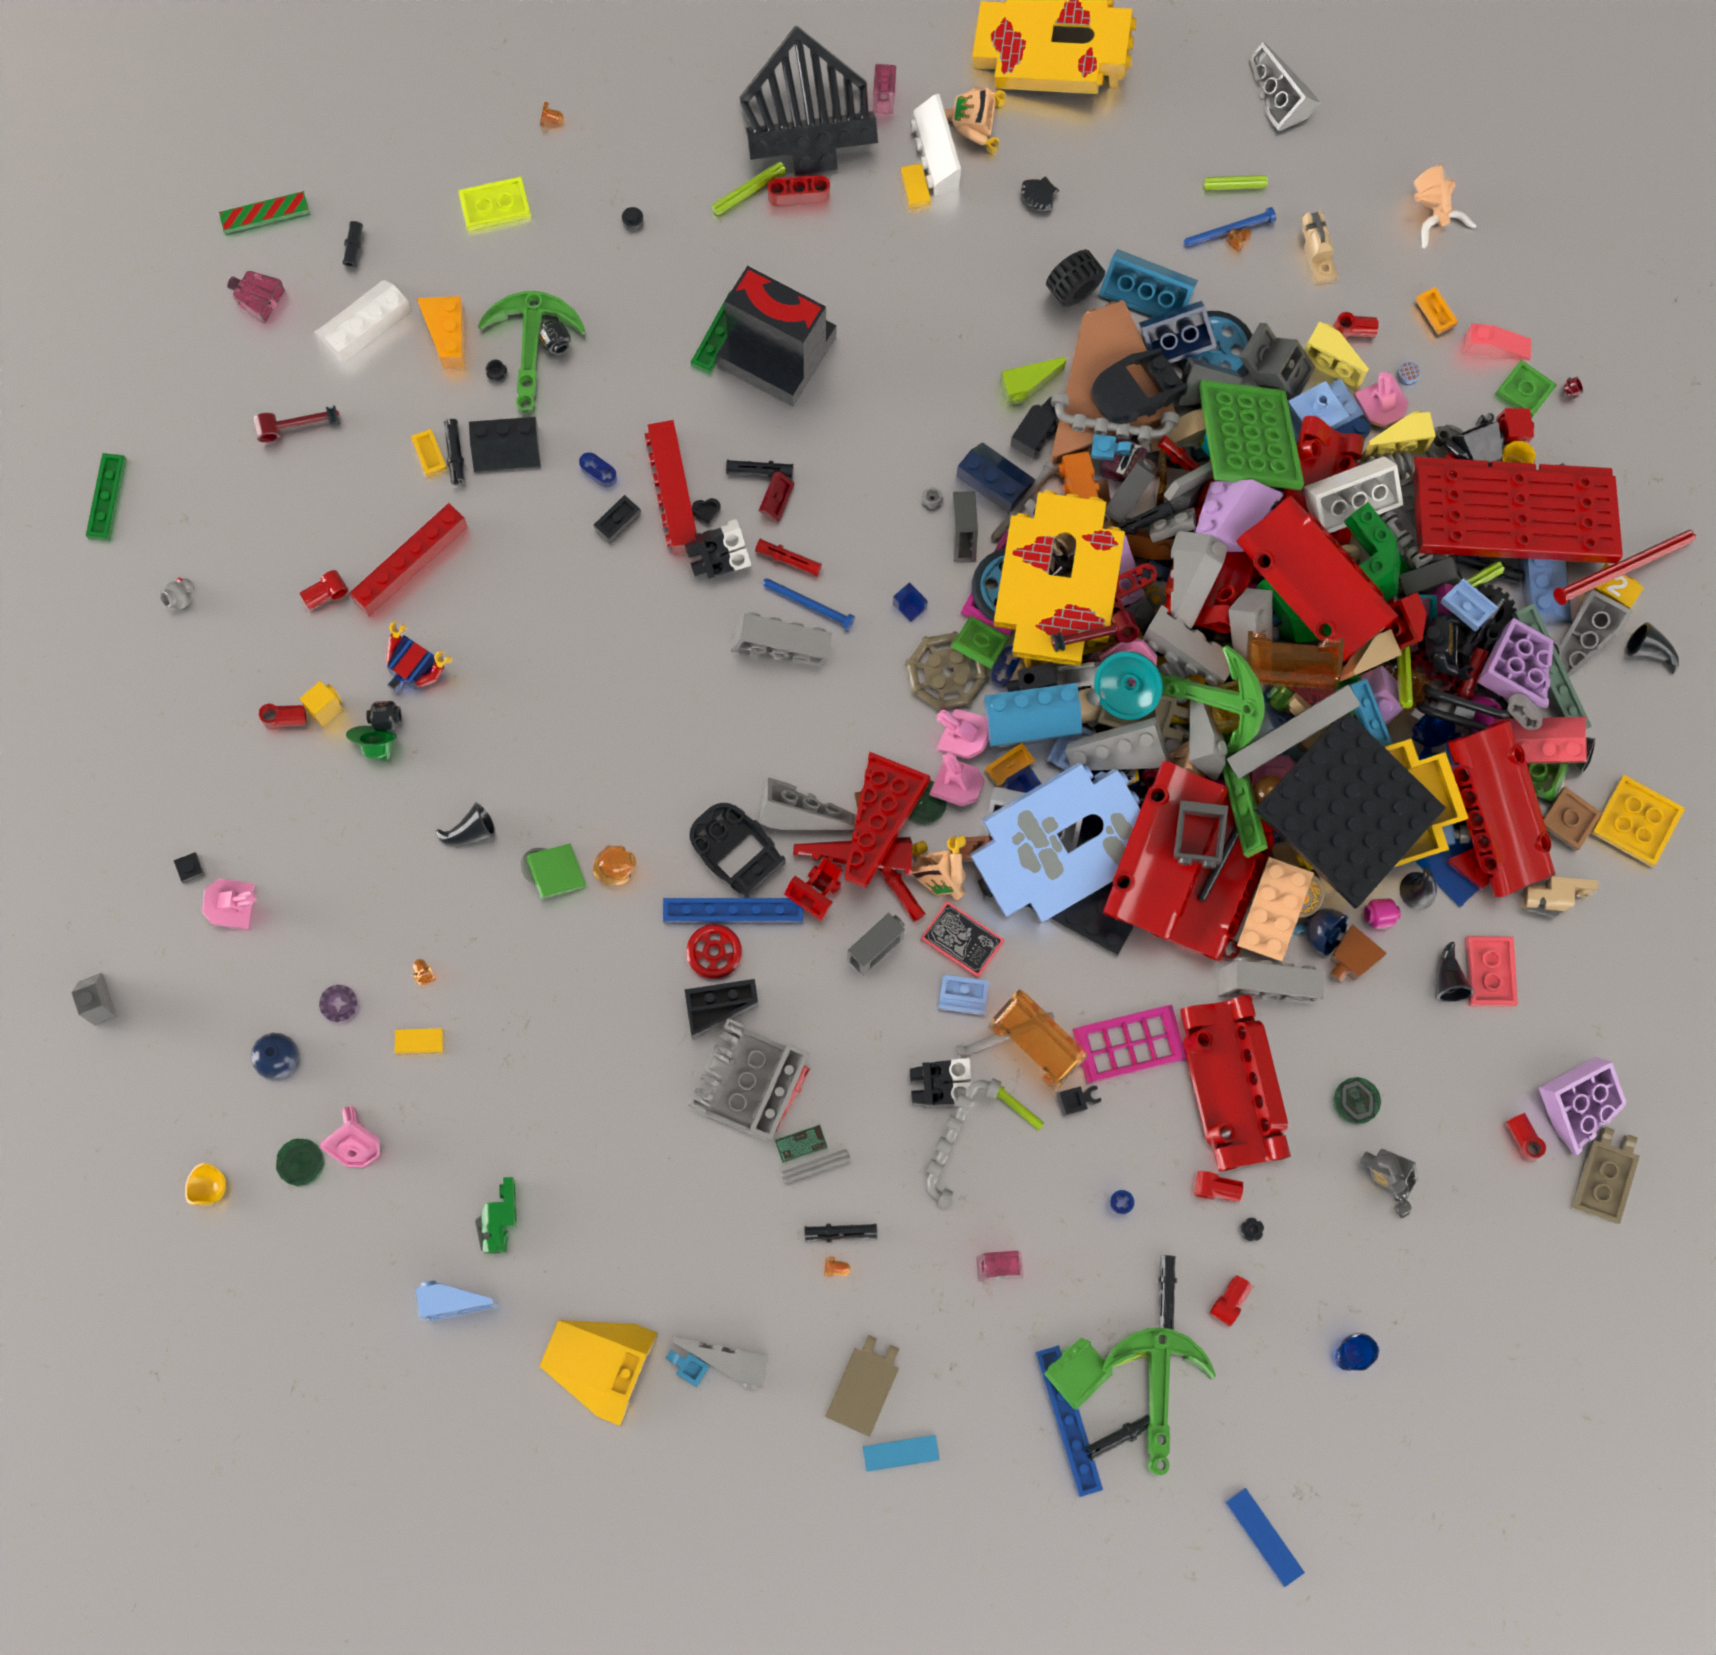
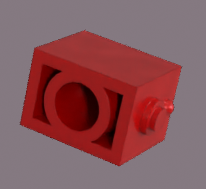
[1496,408,1534,446]

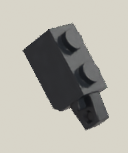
[1010,397,1058,459]

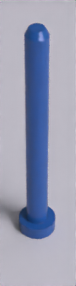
[1184,207,1276,246]
[762,579,855,630]

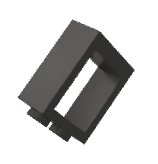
[1173,800,1228,868]
[847,912,905,976]

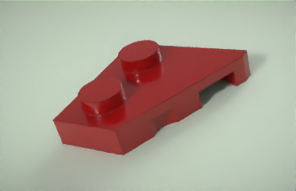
[1446,841,1496,891]

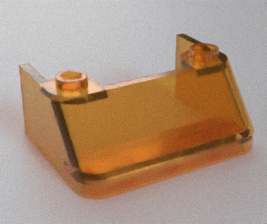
[1246,631,1344,689]
[988,989,1088,1093]

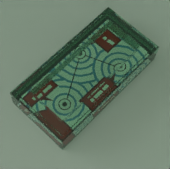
[775,1125,828,1163]

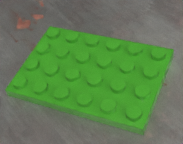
[1199,380,1304,490]

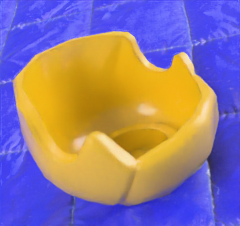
[1500,441,1536,463]

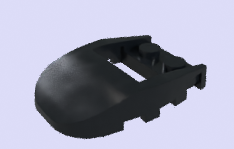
[1090,348,1188,424]
[689,803,786,898]

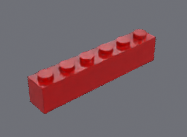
[644,420,697,555]
[349,503,468,617]

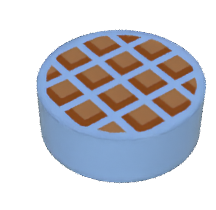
[1397,361,1421,384]

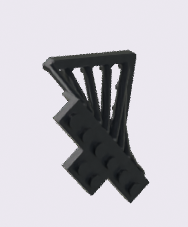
[739,26,878,175]

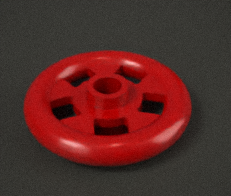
[686,924,742,979]

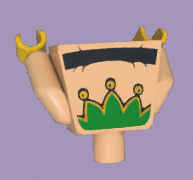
[944,87,1006,154]
[911,835,966,900]

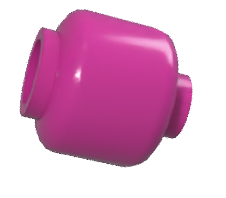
[1364,898,1401,929]

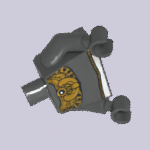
[1360,1149,1418,1218]

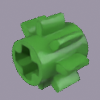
[1268,684,1296,713]

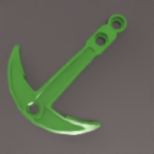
[478,291,586,413]
[1160,645,1265,753]
[1102,1328,1216,1475]

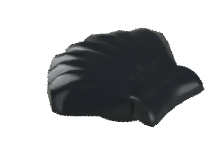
[1021,176,1060,211]

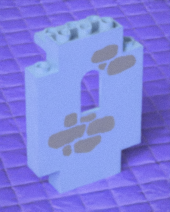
[969,763,1141,922]

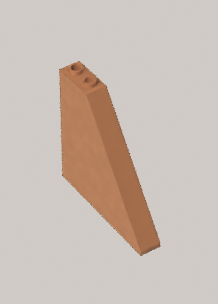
[1050,300,1176,465]

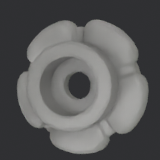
[921,487,943,509]

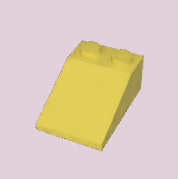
[1304,321,1369,391]
[1360,411,1436,463]

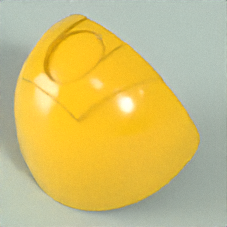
[185,1163,226,1206]

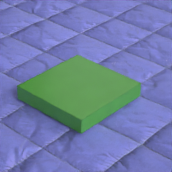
[1495,360,1557,418]
[951,616,1010,669]
[526,843,586,899]

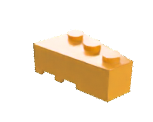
[416,296,466,369]

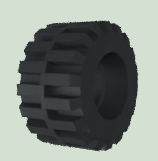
[1046,249,1105,307]
[1461,584,1517,645]

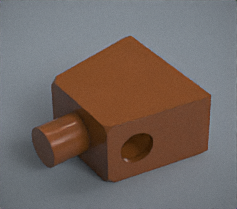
[1329,924,1387,983]

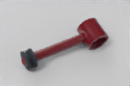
[253,405,340,443]
[1051,610,1140,652]

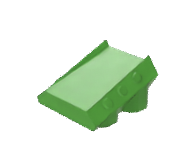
[1527,763,1569,802]
[1044,1338,1112,1410]

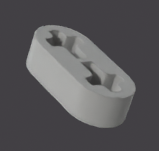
[1508,694,1543,730]

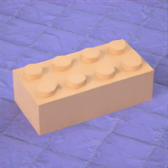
[1237,857,1314,962]

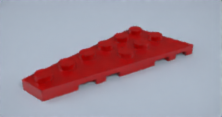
[844,751,931,889]

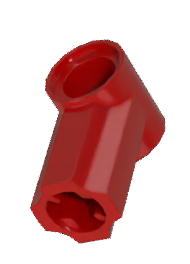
[1332,312,1379,338]
[299,570,348,611]
[258,703,307,730]
[1505,1113,1546,1162]
[1193,1171,1244,1203]
[1209,1275,1254,1327]

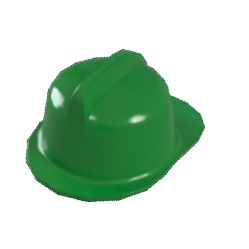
[346,726,397,761]

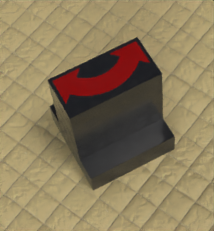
[716,265,837,407]

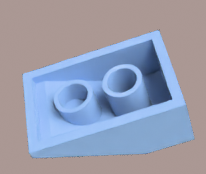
[415,1280,499,1321]

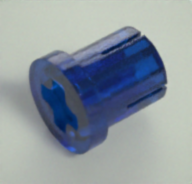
[1110,1190,1134,1215]

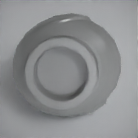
[160,577,193,609]

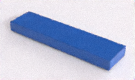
[1225,1488,1305,1587]

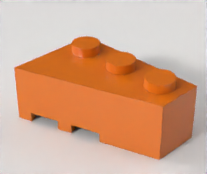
[1058,451,1104,501]

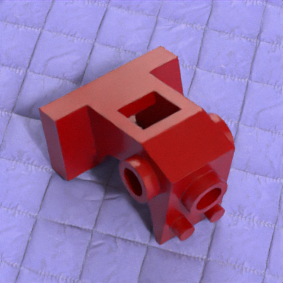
[784,857,843,921]

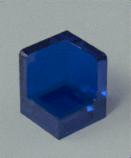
[892,582,928,622]
[1004,765,1042,793]

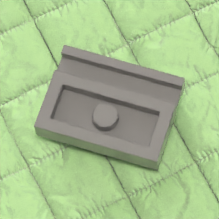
[1149,508,1197,543]

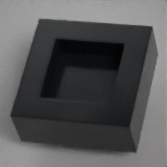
[173,852,205,883]

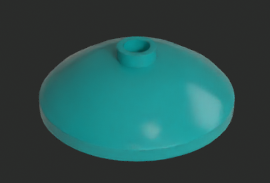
[1094,651,1163,720]

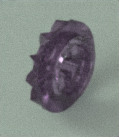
[319,985,358,1023]

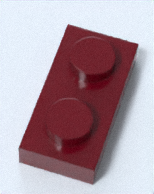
[758,472,795,522]

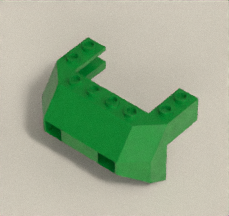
[1255,502,1401,643]

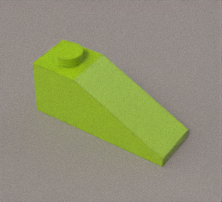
[1000,357,1066,404]

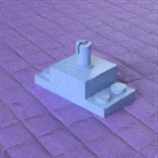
[1288,378,1364,442]

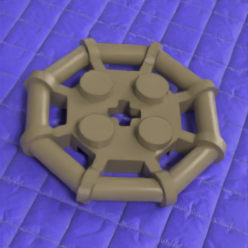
[905,631,989,712]

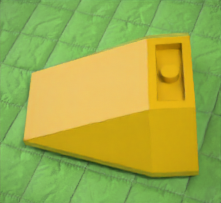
[539,1320,658,1426]

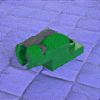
[475,1177,517,1254]

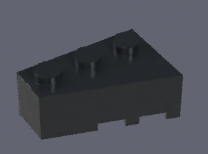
[684,979,758,1039]

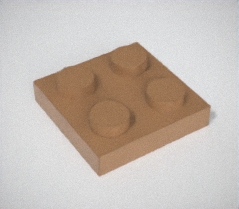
[1543,786,1603,851]

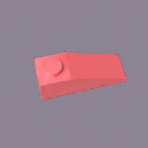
[1465,323,1531,360]

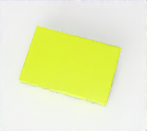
[458,176,531,231]

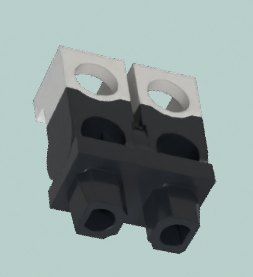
[684,519,752,579]
[910,1058,973,1109]

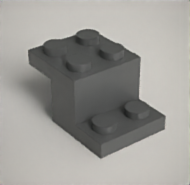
[1239,323,1316,401]

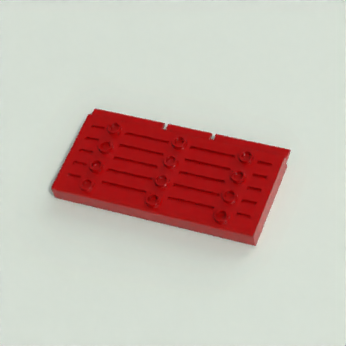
[1413,457,1623,564]

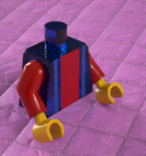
[386,620,452,693]

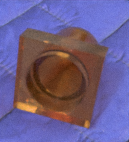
[540,102,564,126]
[1226,227,1252,252]
[412,959,436,987]
[824,1256,851,1278]

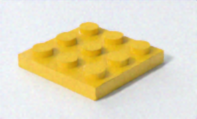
[1591,775,1685,868]

